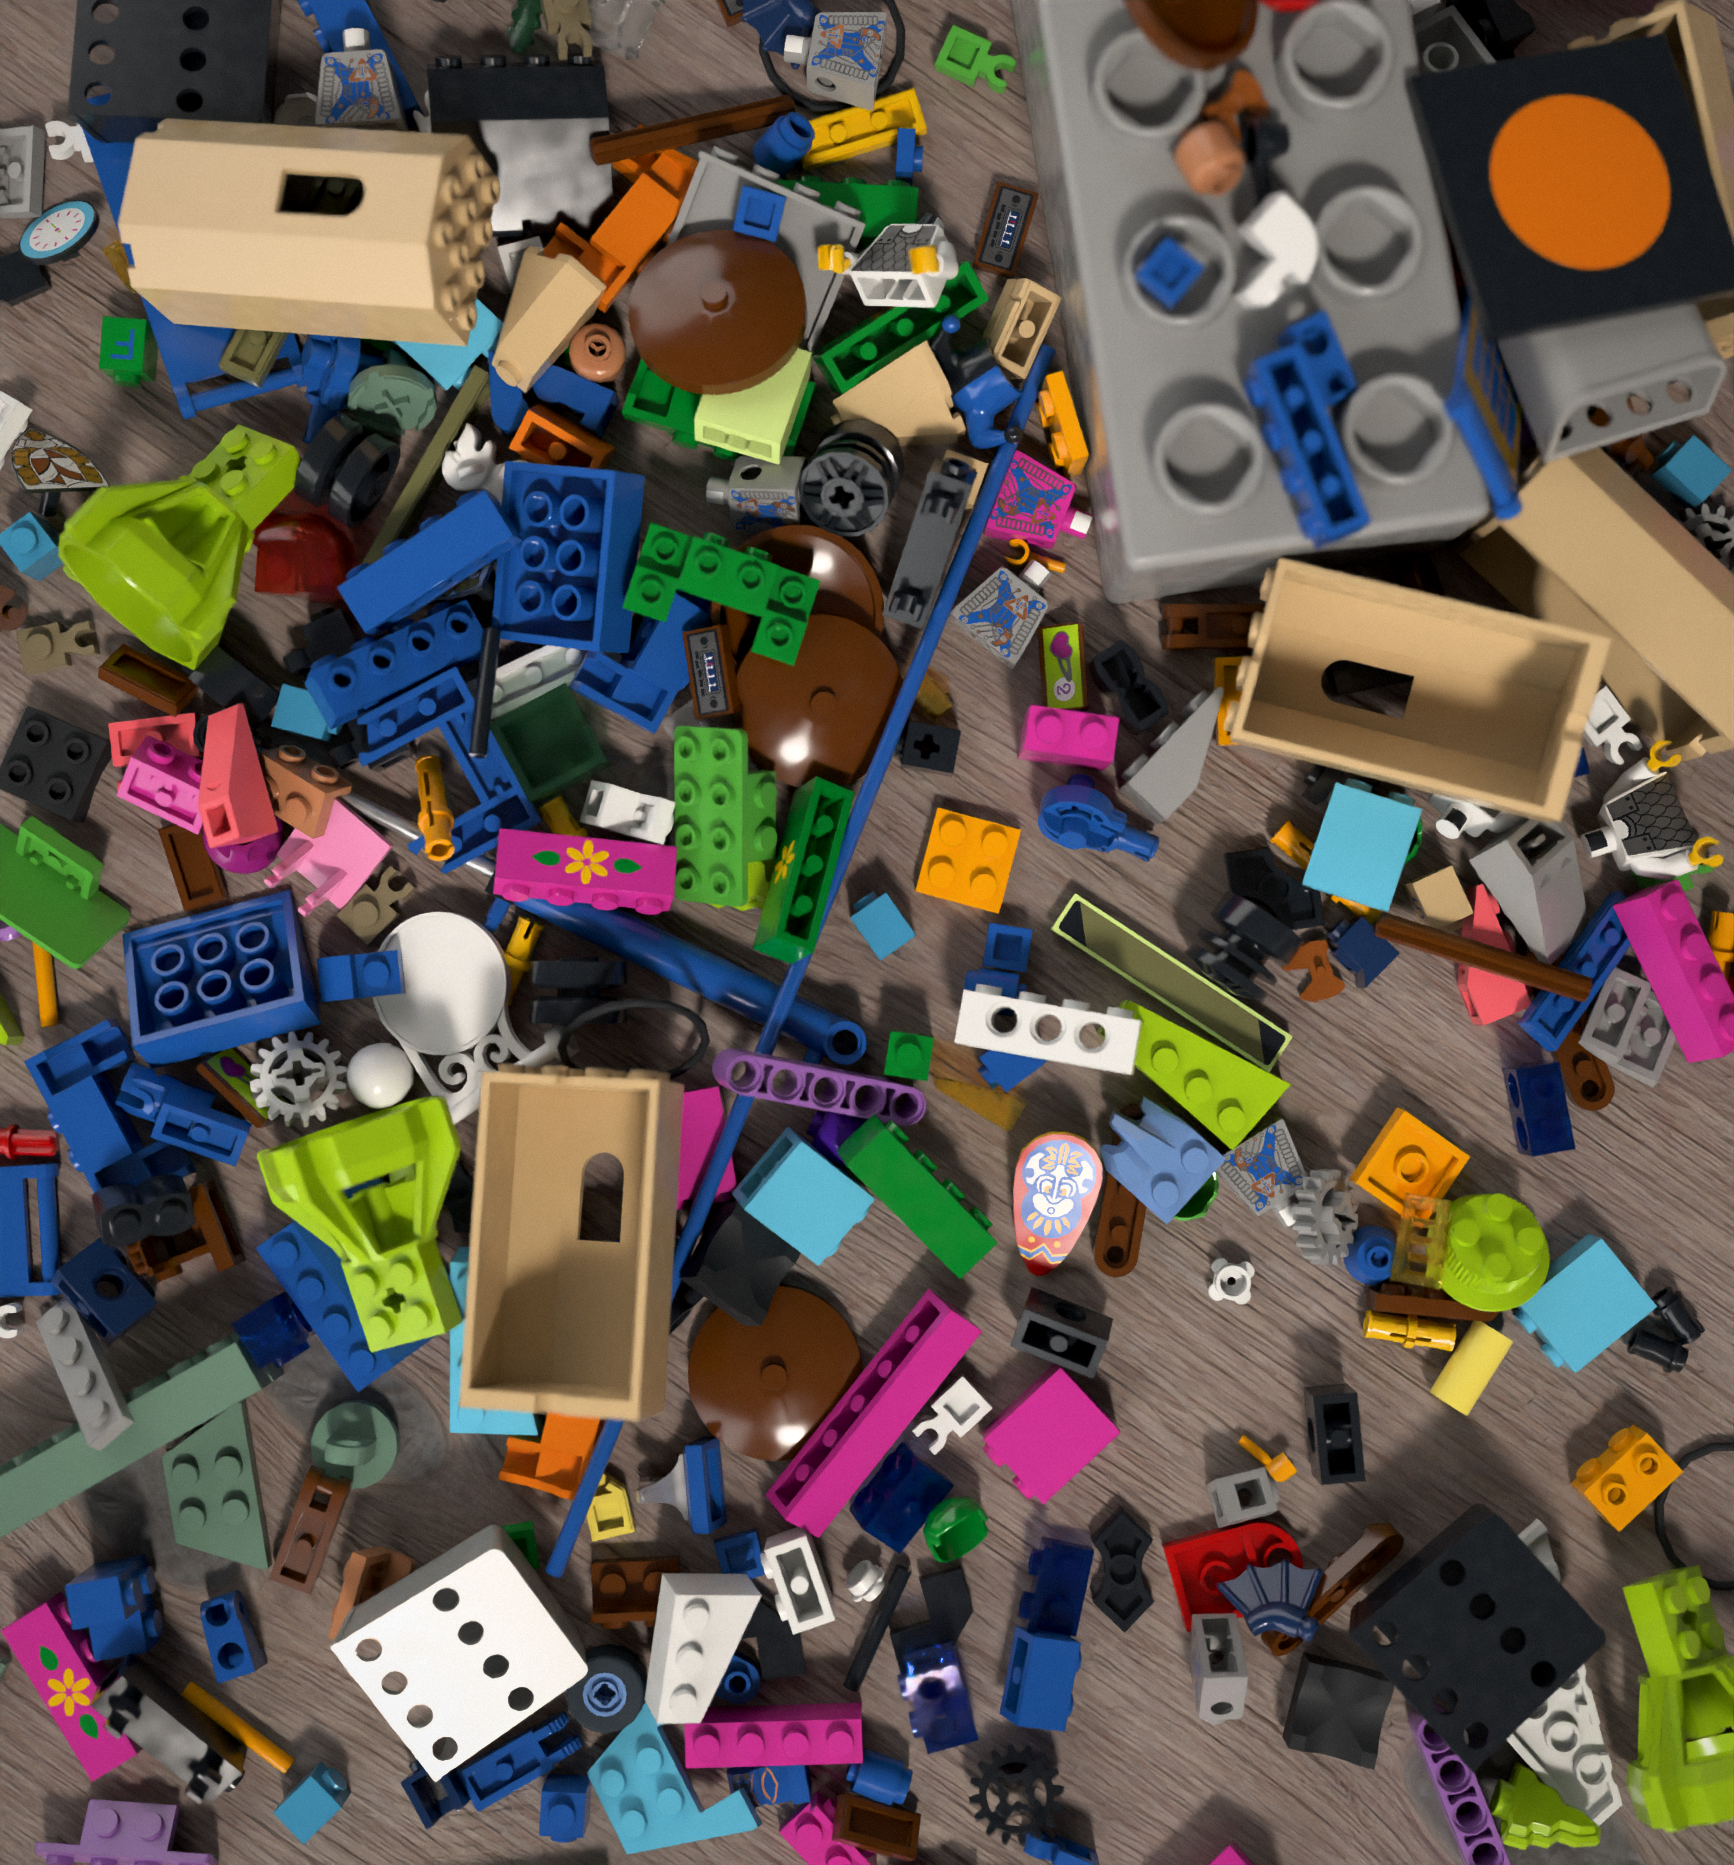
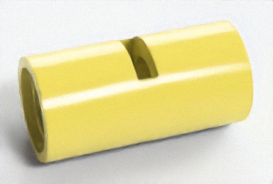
[1429,1321,1513,1416]

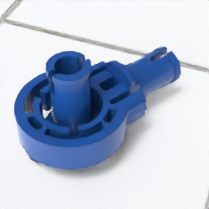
[302,334,383,444]
[1038,774,1159,862]

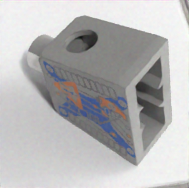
[784,12,887,111]
[315,28,409,132]
[706,456,809,535]
[949,559,1052,671]
[1216,1116,1307,1228]
[1190,1613,1248,1725]

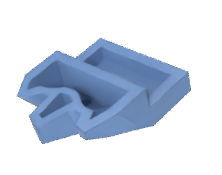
[1100,1096,1226,1225]

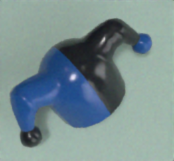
[929,315,1023,449]

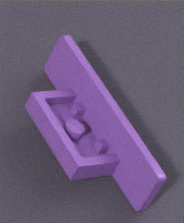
[34,1799,219,1865]

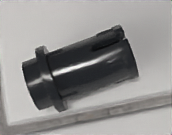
[1651,1286,1705,1345]
[1627,1327,1689,1373]

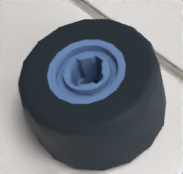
[566,1644,647,1734]

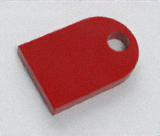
[1162,1519,1303,1632]

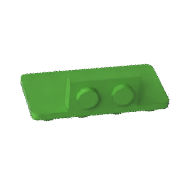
[674,725,777,907]
[0,816,130,969]

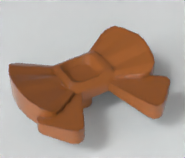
[1200,70,1268,143]
[1282,940,1345,1003]

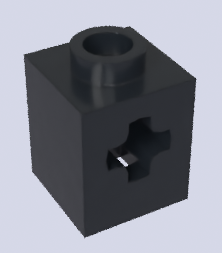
[894,721,961,777]

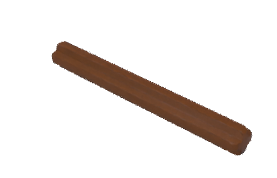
[589,95,796,166]
[1374,912,1592,1002]

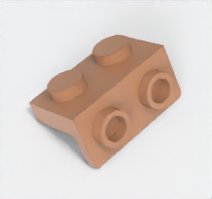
[258,744,352,839]
[328,1546,416,1643]

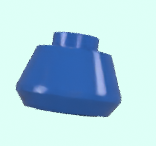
[1343,1225,1403,1285]

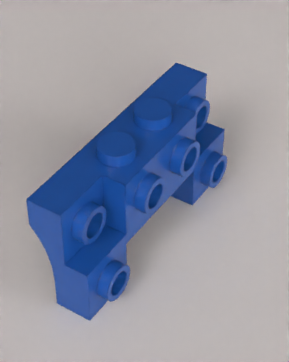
[568,558,710,734]
[24,1019,197,1193]

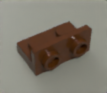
[590,1555,680,1629]

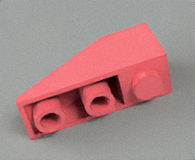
[198,703,279,848]
[1457,884,1533,1025]

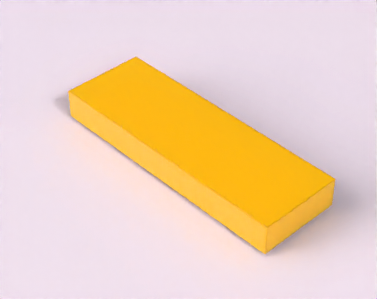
[800,88,927,172]

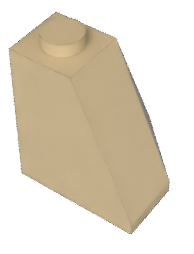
[492,246,607,393]
[829,341,966,446]

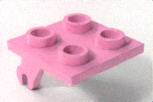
[264,797,394,917]

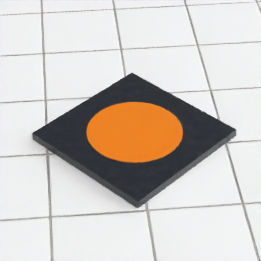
[1404,33,1734,344]

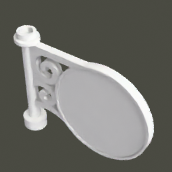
[373,912,580,1133]

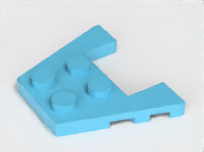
[587,1702,762,1854]

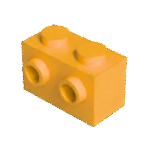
[1570,1425,1683,1532]

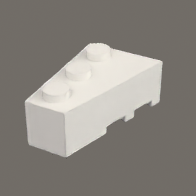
[644,1573,762,1724]

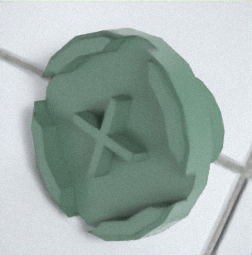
[347,348,437,436]
[311,1400,400,1489]

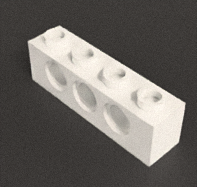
[955,984,1142,1076]

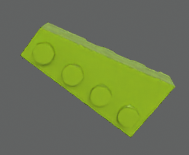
[1096,1000,1291,1150]

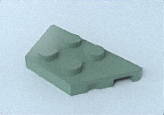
[162,1399,273,1569]

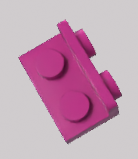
[116,736,203,835]
[779,1791,877,1865]

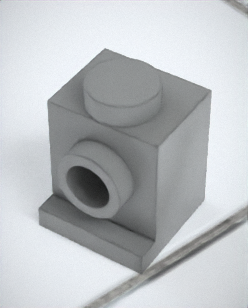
[1206,1467,1279,1528]

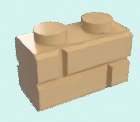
[982,278,1062,379]

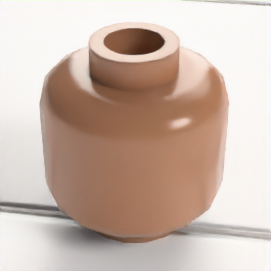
[1174,122,1245,196]
[569,323,626,386]

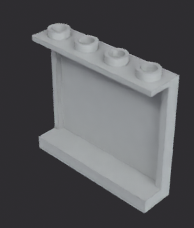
[666,146,866,353]

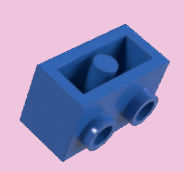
[999,1626,1081,1732]

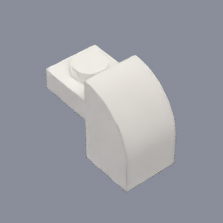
[1232,193,1317,307]
[579,780,676,845]

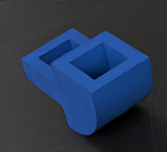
[316,950,406,1002]

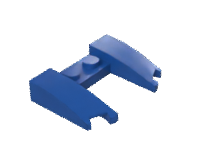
[357,666,542,874]

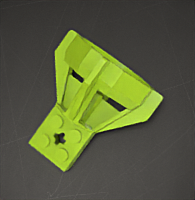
[58,424,302,670]
[257,1095,463,1352]
[1622,1565,1734,1832]

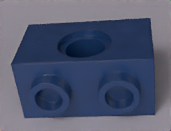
[51,1237,158,1347]

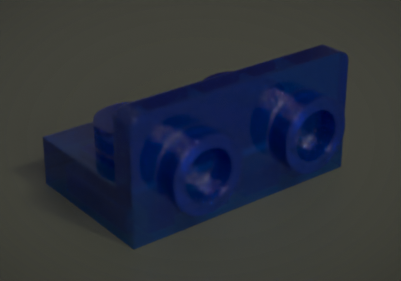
[849,1442,954,1554]
[1018,1536,1094,1637]

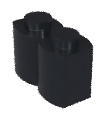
[1089,640,1168,736]
[91,1174,195,1246]

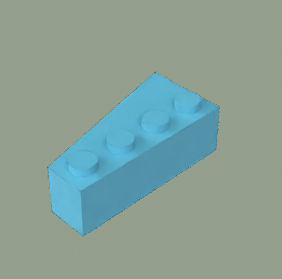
[450,1247,545,1435]

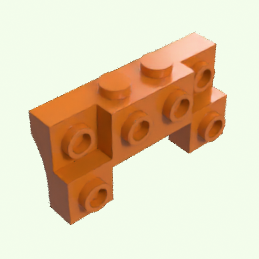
[543,124,698,313]
[498,1412,605,1500]

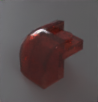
[253,510,356,604]

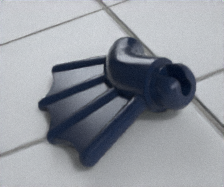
[741,0,823,70]
[1217,1559,1323,1642]

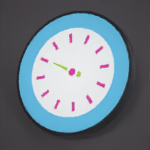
[19,200,100,265]

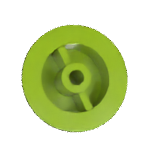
[1425,1193,1550,1312]

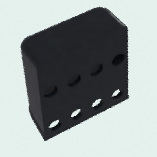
[67,0,280,143]
[1348,1503,1606,1773]

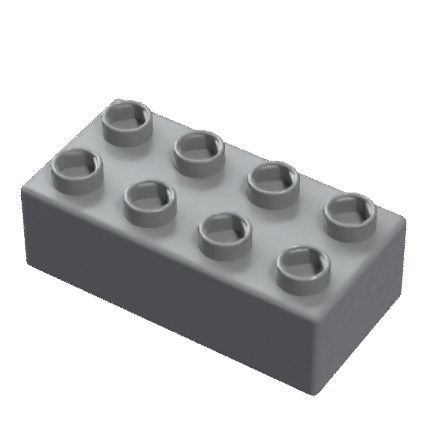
[1010,0,1490,604]

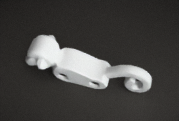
[442,423,529,505]

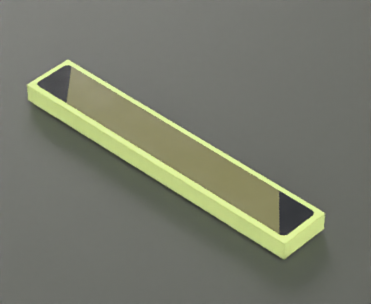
[1050,893,1293,1073]

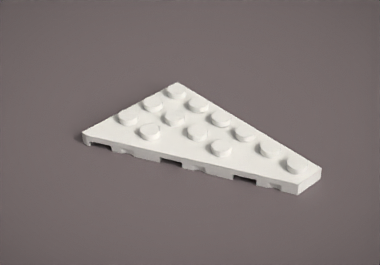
[1506,1519,1623,1826]

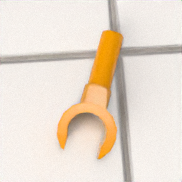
[1005,539,1066,573]
[1237,1435,1297,1482]

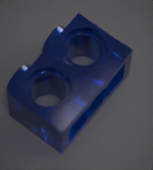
[1502,1060,1576,1157]
[231,1291,316,1369]
[897,1641,979,1754]

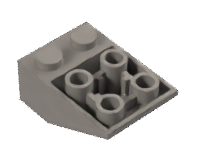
[1119,686,1224,825]
[1469,818,1589,965]

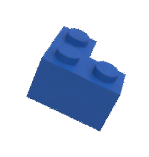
[65,1554,163,1661]

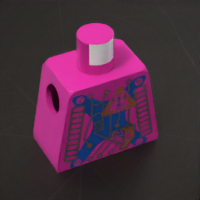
[984,450,1093,549]

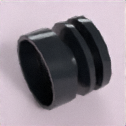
[798,420,905,536]
[1184,891,1304,1004]

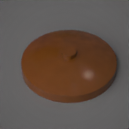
[1123,0,1259,72]
[628,230,807,395]
[709,525,884,671]
[731,613,903,787]
[688,1284,862,1461]

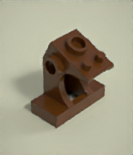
[126,1180,246,1282]

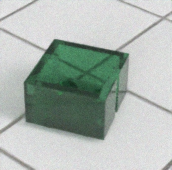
[490,683,613,806]

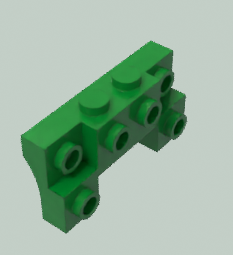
[622,358,816,462]
[623,523,821,666]

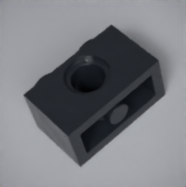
[1010,1287,1113,1378]
[1303,1383,1366,1485]

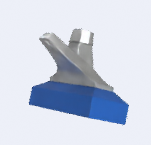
[636,1436,727,1534]

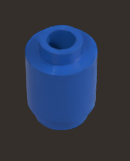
[753,112,815,178]
[962,967,1027,1017]
[845,1748,913,1806]

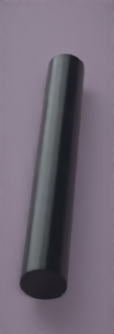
[469,627,501,759]
[843,1564,912,1692]

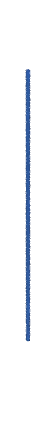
[545,344,1055,1578]

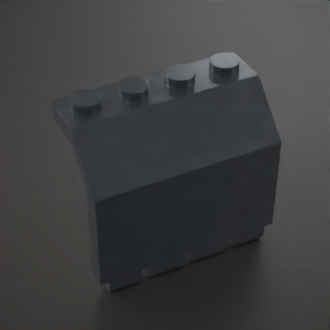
[427,53,613,237]

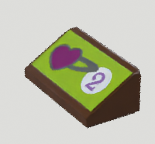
[1037,622,1089,712]
[196,1047,291,1128]

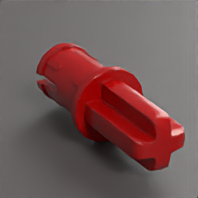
[0,1124,60,1159]

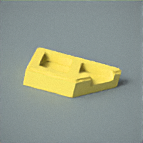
[586,1472,636,1542]

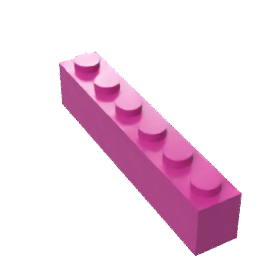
[765,1289,982,1538]

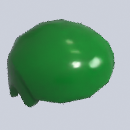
[923,1496,989,1562]

